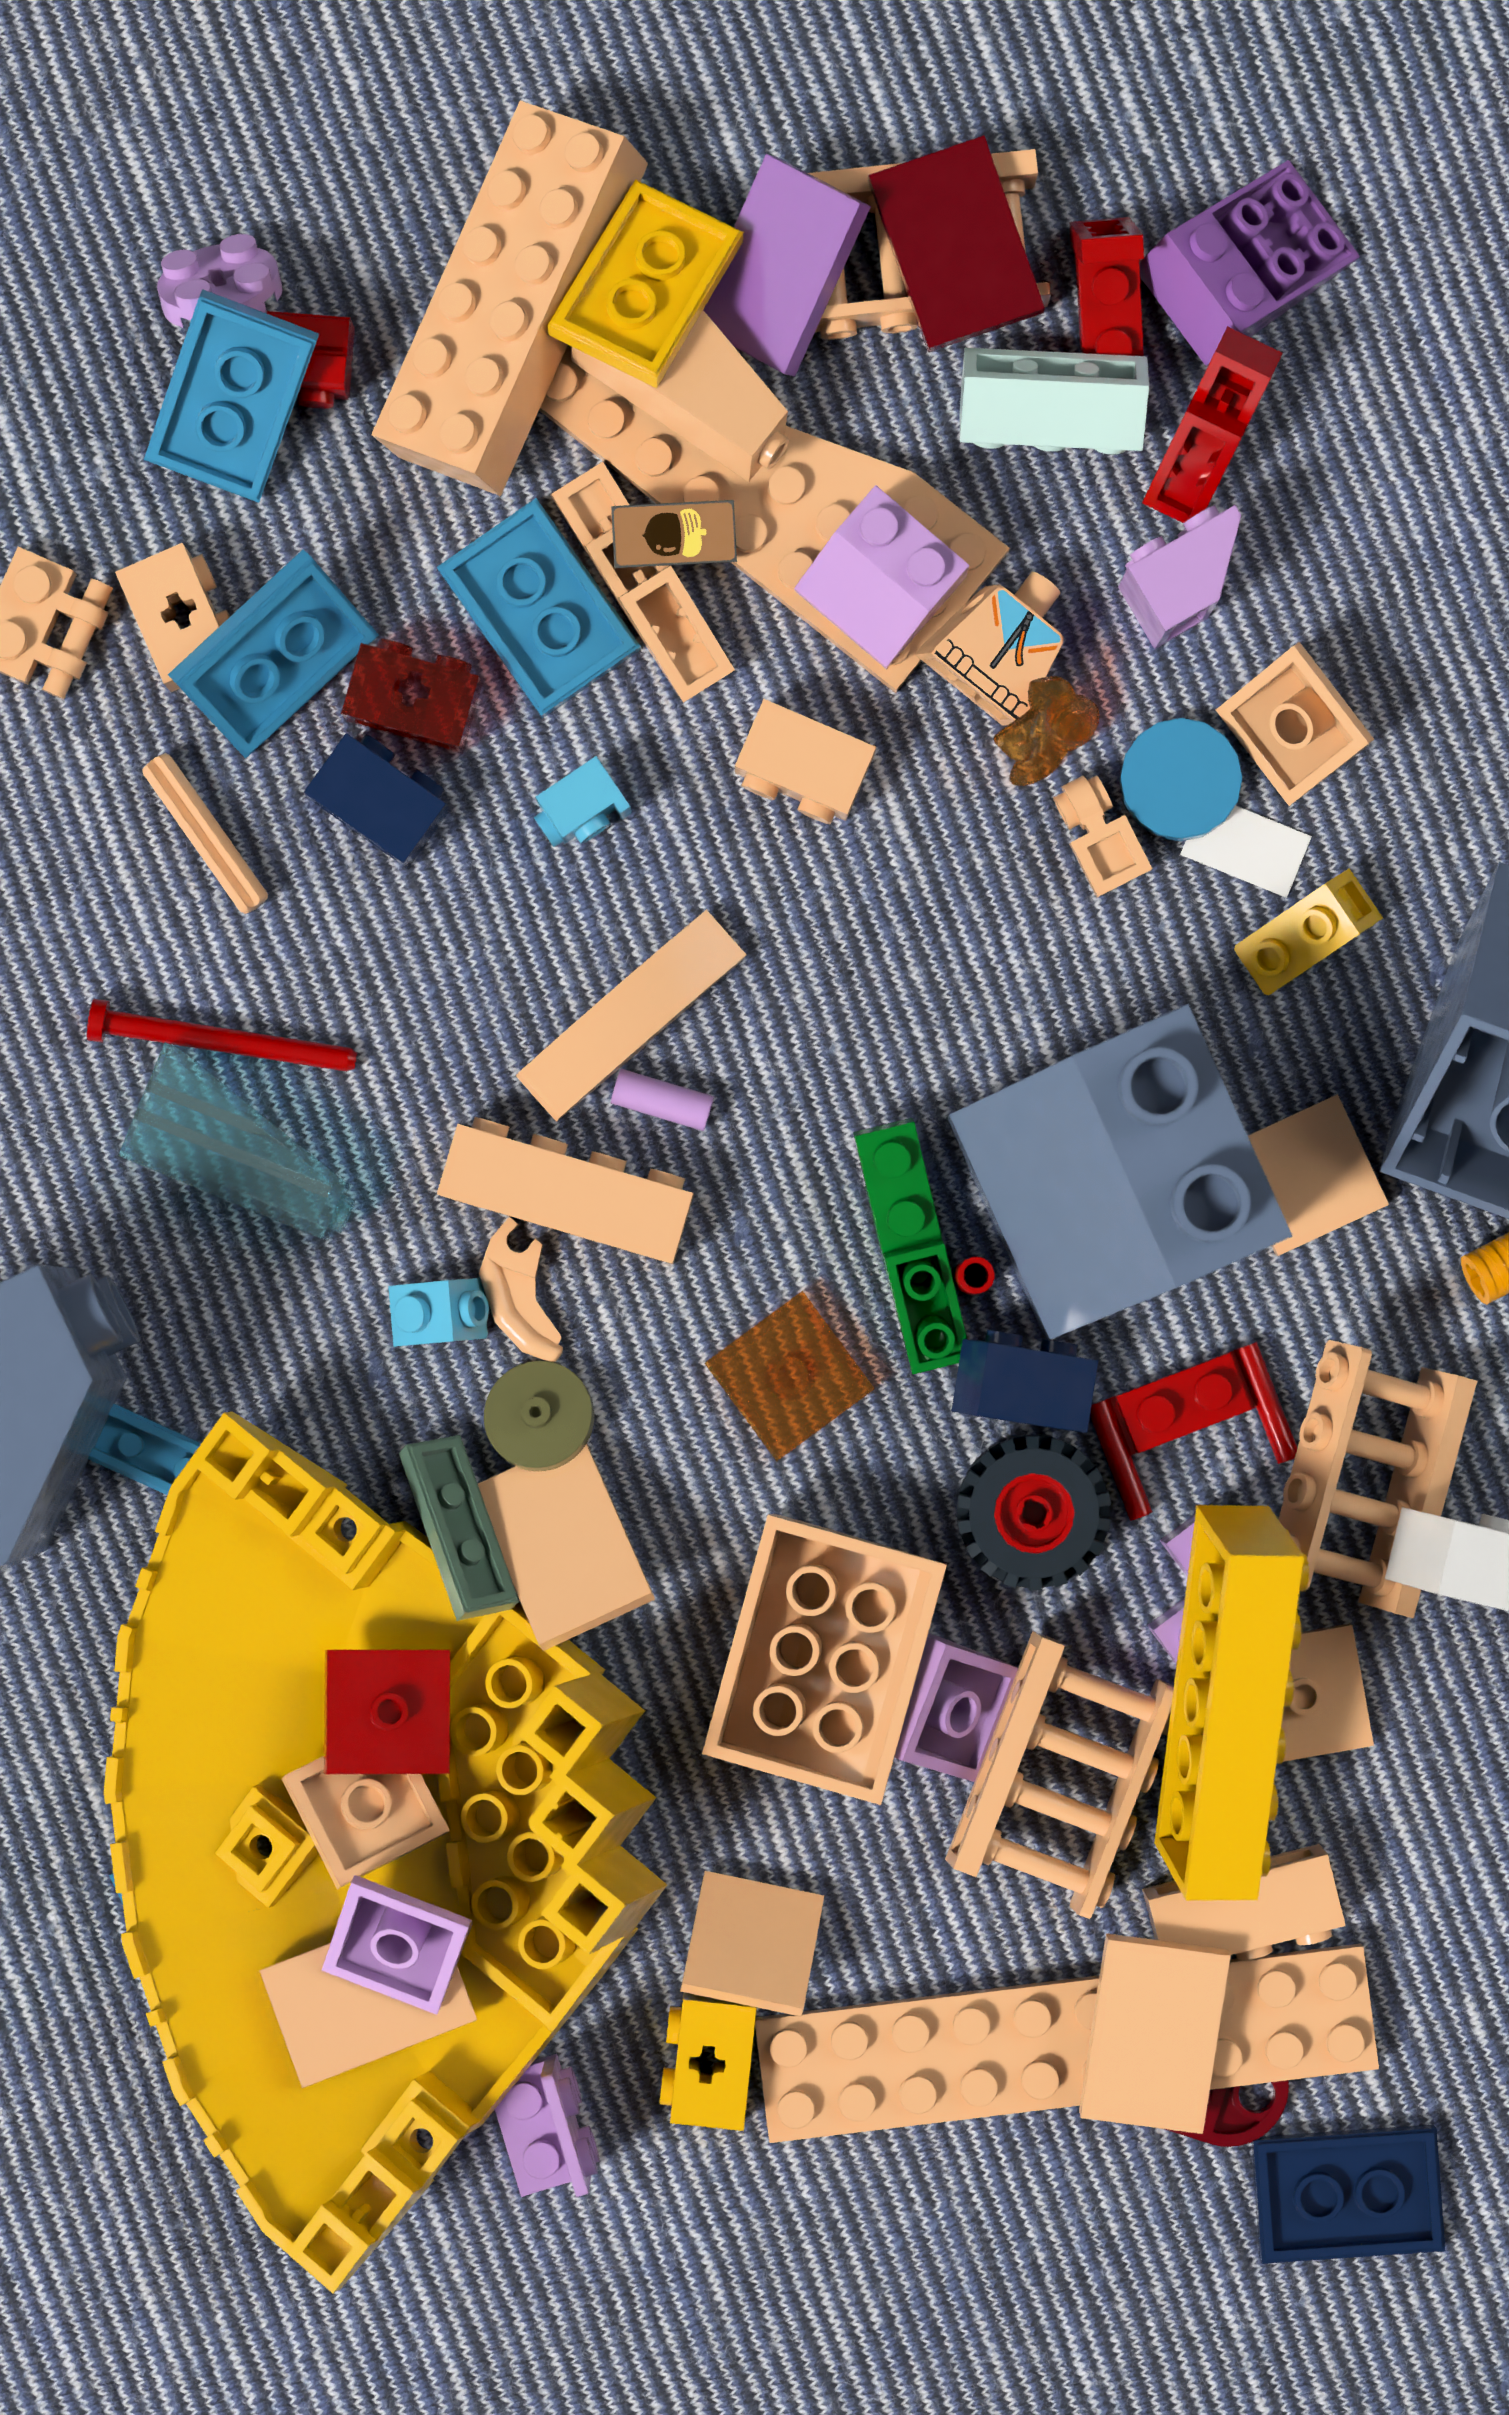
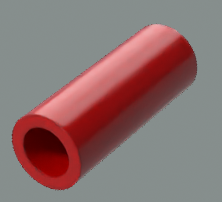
[953,1257,995,1295]

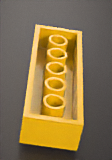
[1154,1505,1309,1901]

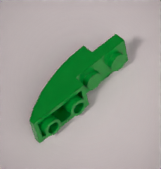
[853,1118,967,1375]

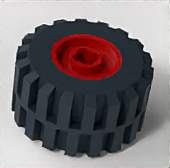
[957,1434,1111,1590]

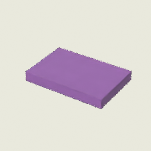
[703,154,871,377]

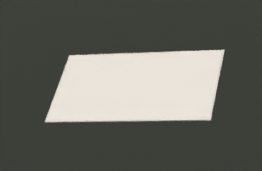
[1180,805,1312,898]

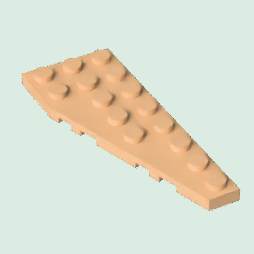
[539,346,1010,693]

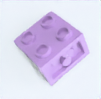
[495,2054,600,2197]

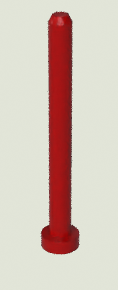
[87,998,357,1072]

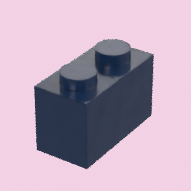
[303,733,450,869]
[951,1330,1099,1433]

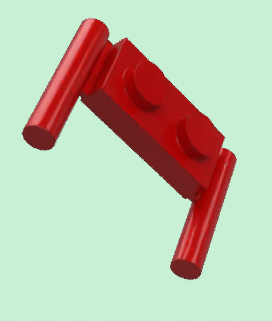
[1090,1342,1298,1521]

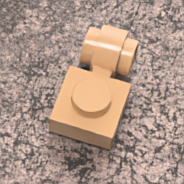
[1053,775,1152,898]

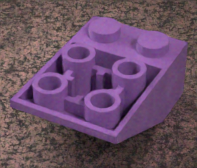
[1139,160,1360,366]

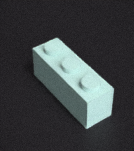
[959,347,1149,455]

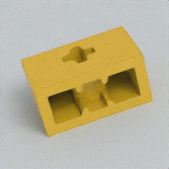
[659,1992,757,2131]

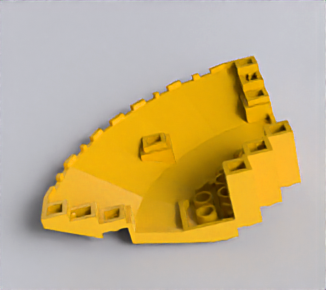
[104,1412,667,2293]

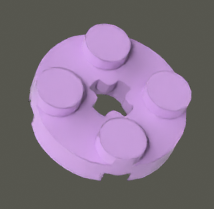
[157,234,282,328]

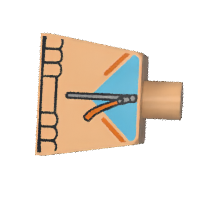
[915,571,1064,725]

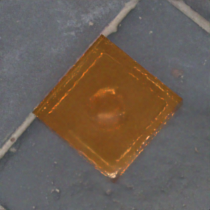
[705,1291,875,1461]

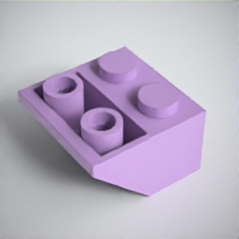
[1118,505,1241,649]

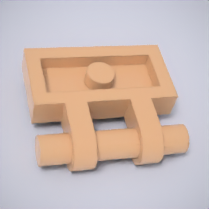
[0,547,113,699]

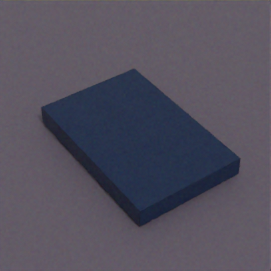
[1251,2124,1446,2264]

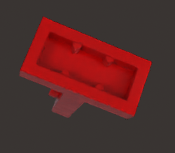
[1069,217,1144,356]

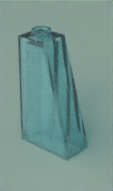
[118,1042,355,1241]

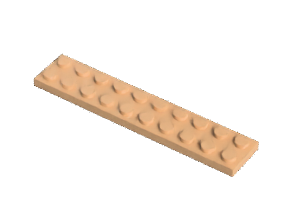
[755,1944,1379,2143]

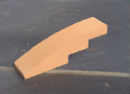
[550,462,735,702]
[516,909,747,1122]

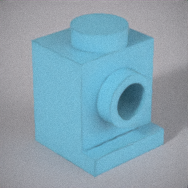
[533,756,632,847]

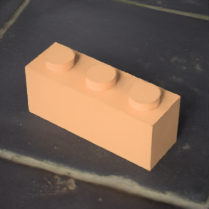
[1142,1844,1346,1960]

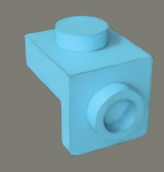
[388,1278,489,1347]

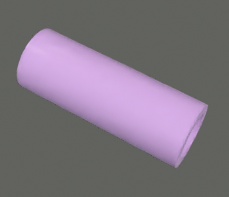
[611,1069,714,1131]

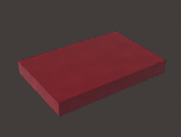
[868,135,1045,353]

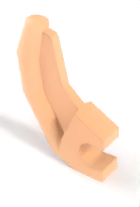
[479,1217,563,1363]

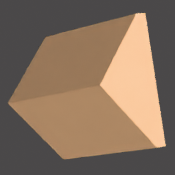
[1216,642,1374,806]

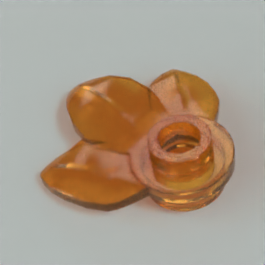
[993,676,1100,786]

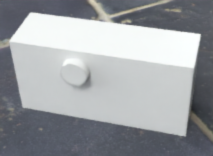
[1385,1507,1509,1611]

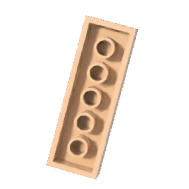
[371,100,648,496]

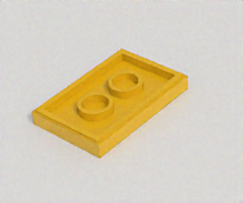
[548,179,744,388]

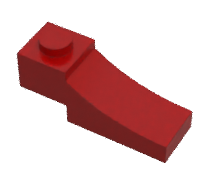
[1142,326,1283,523]

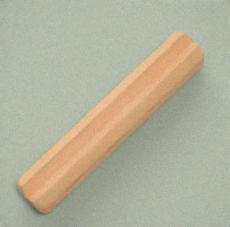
[142,753,268,914]

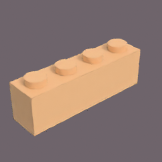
[437,1117,694,1265]

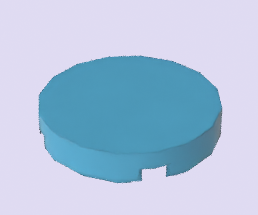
[1119,718,1242,841]

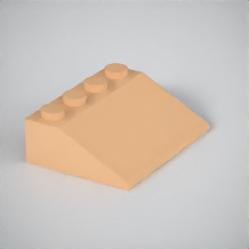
[702,1513,947,1805]

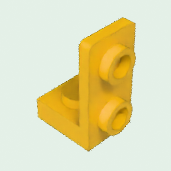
[1234,868,1383,995]

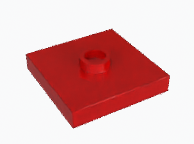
[324,1650,450,1774]

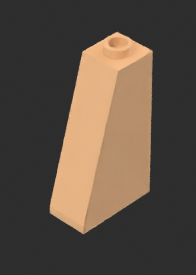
[571,310,789,482]

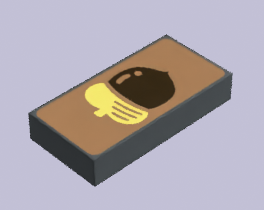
[611,500,737,568]

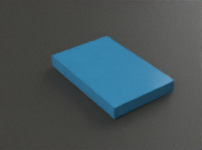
[144,289,319,503]
[437,498,641,718]
[168,549,379,759]

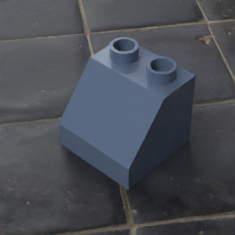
[1380,862,1509,1219]
[946,1004,1292,1340]
[0,1265,140,1572]

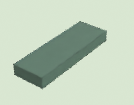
[399,1435,519,1621]

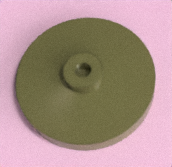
[484,1361,594,1471]

